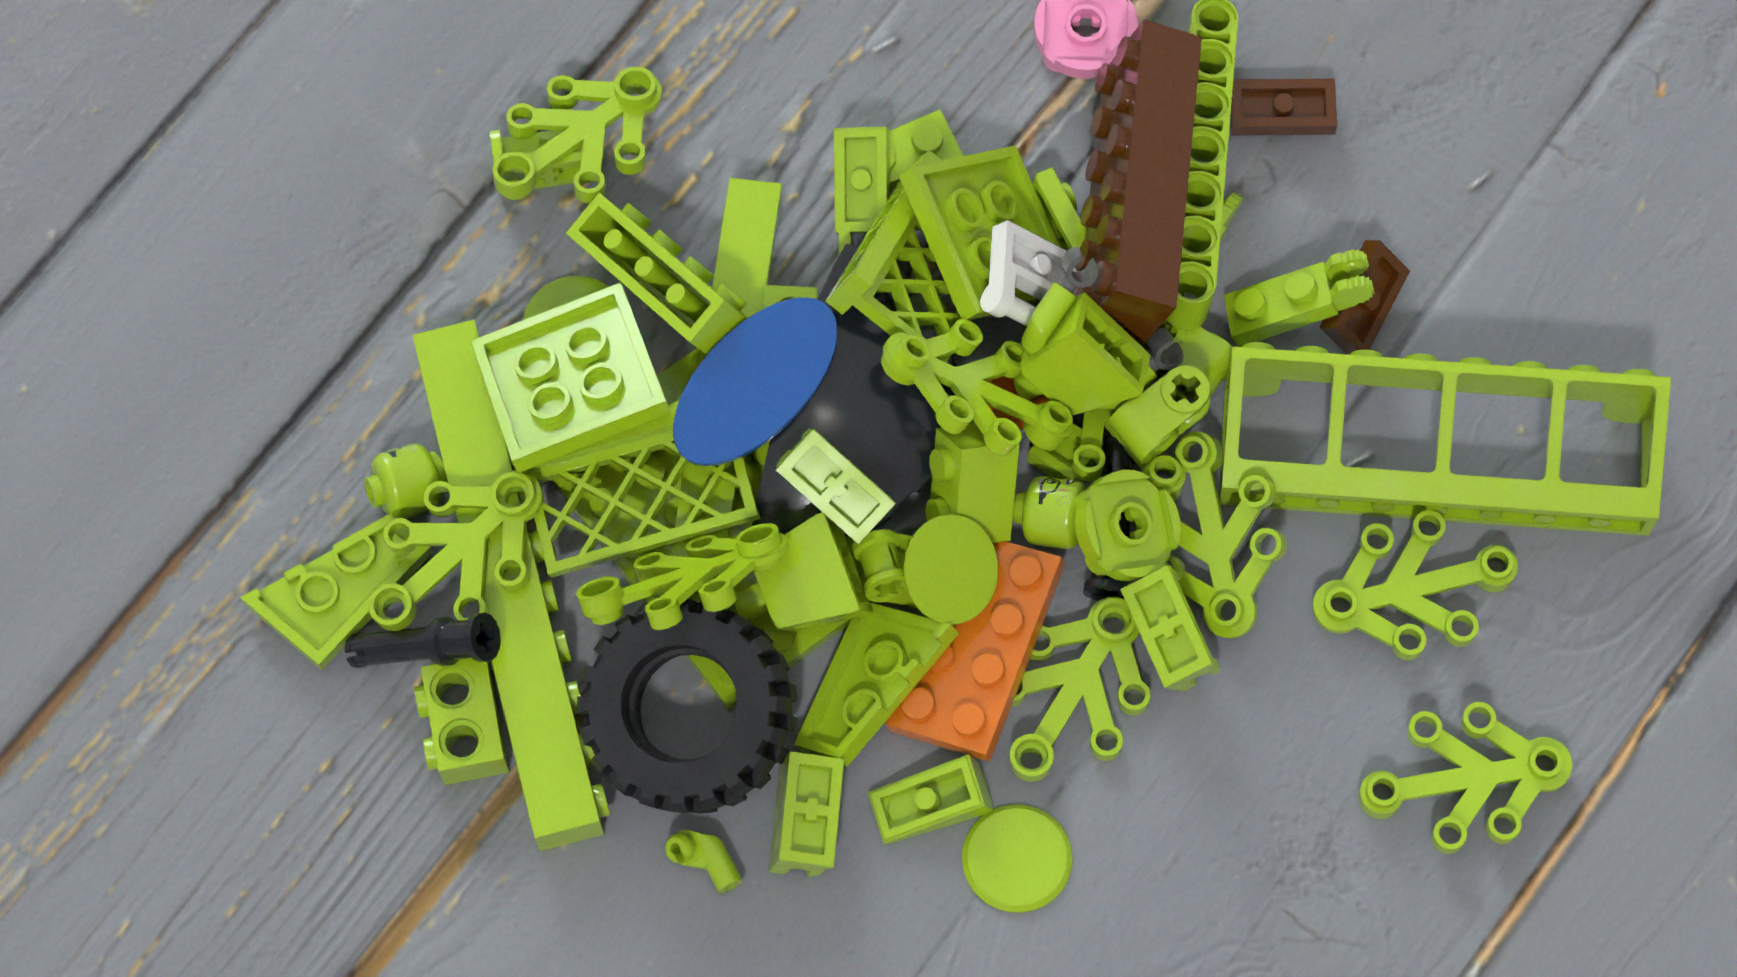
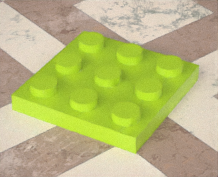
[898,145,1061,320]
[471,282,671,473]

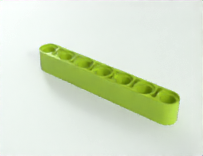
[1166,0,1238,330]

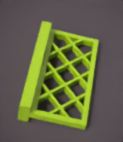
[826,150,961,363]
[525,401,760,578]

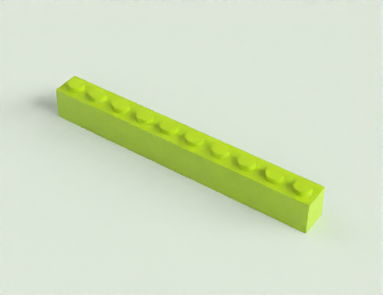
[412,319,610,851]

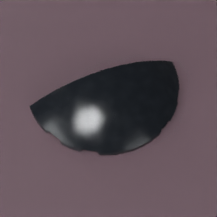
[752,244,957,537]

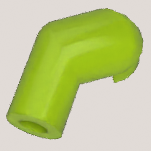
[665,830,743,894]

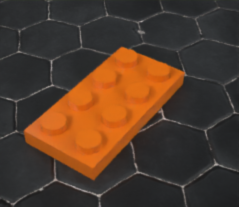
[885,541,1065,762]

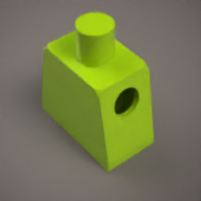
[734,512,874,632]

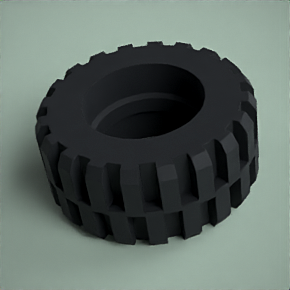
[577,599,798,814]

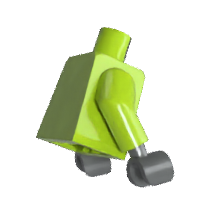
[1013,247,1184,415]

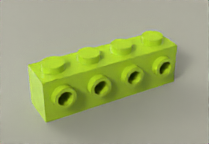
[566,193,748,355]

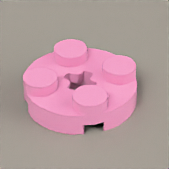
[1034,0,1138,79]

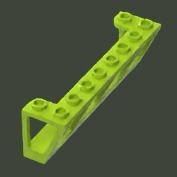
[1218,342,1671,536]

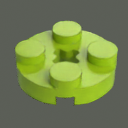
[1074,470,1181,581]

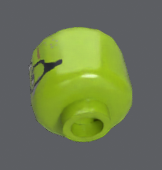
[364,443,448,518]
[1013,476,1086,549]

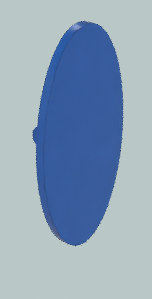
[673,297,838,466]

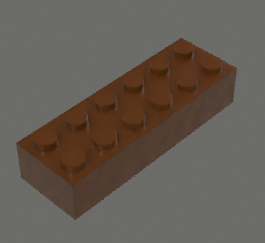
[1074,19,1202,346]

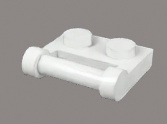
[980,220,1079,326]

